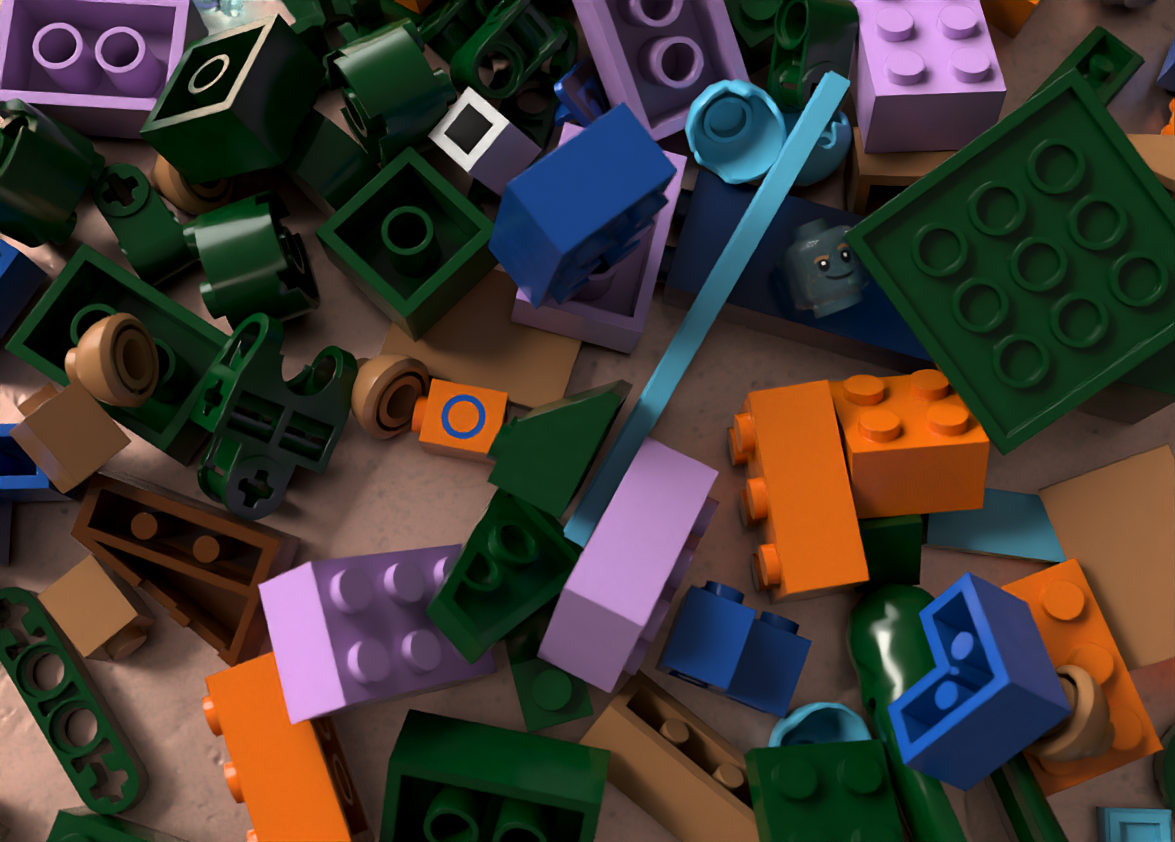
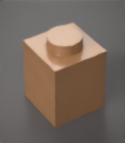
[8,378,132,494]
[37,554,158,662]

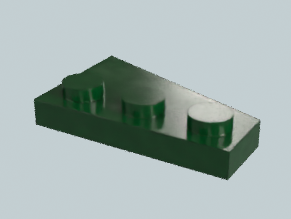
[425,487,584,665]

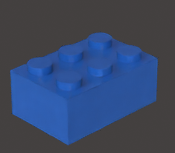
[488,101,678,309]

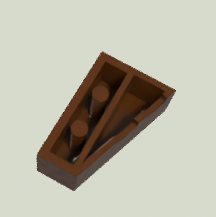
[71,471,301,667]

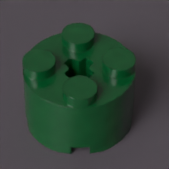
[323,17,457,170]
[0,98,105,248]
[183,189,319,331]

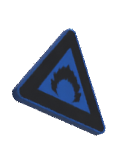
[554,55,611,128]

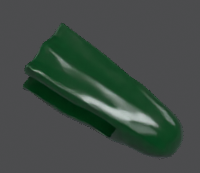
[846,584,1069,842]

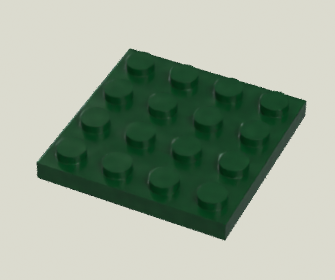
[842,67,1175,456]

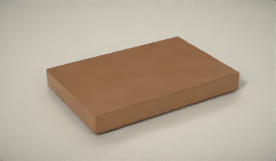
[379,269,584,412]
[1038,442,1175,672]

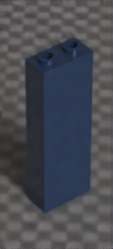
[656,170,940,375]

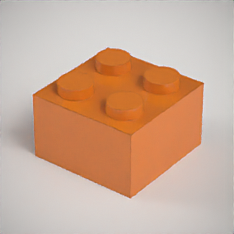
[829,369,990,519]

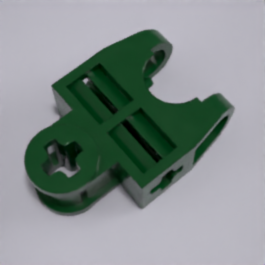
[189,313,358,521]

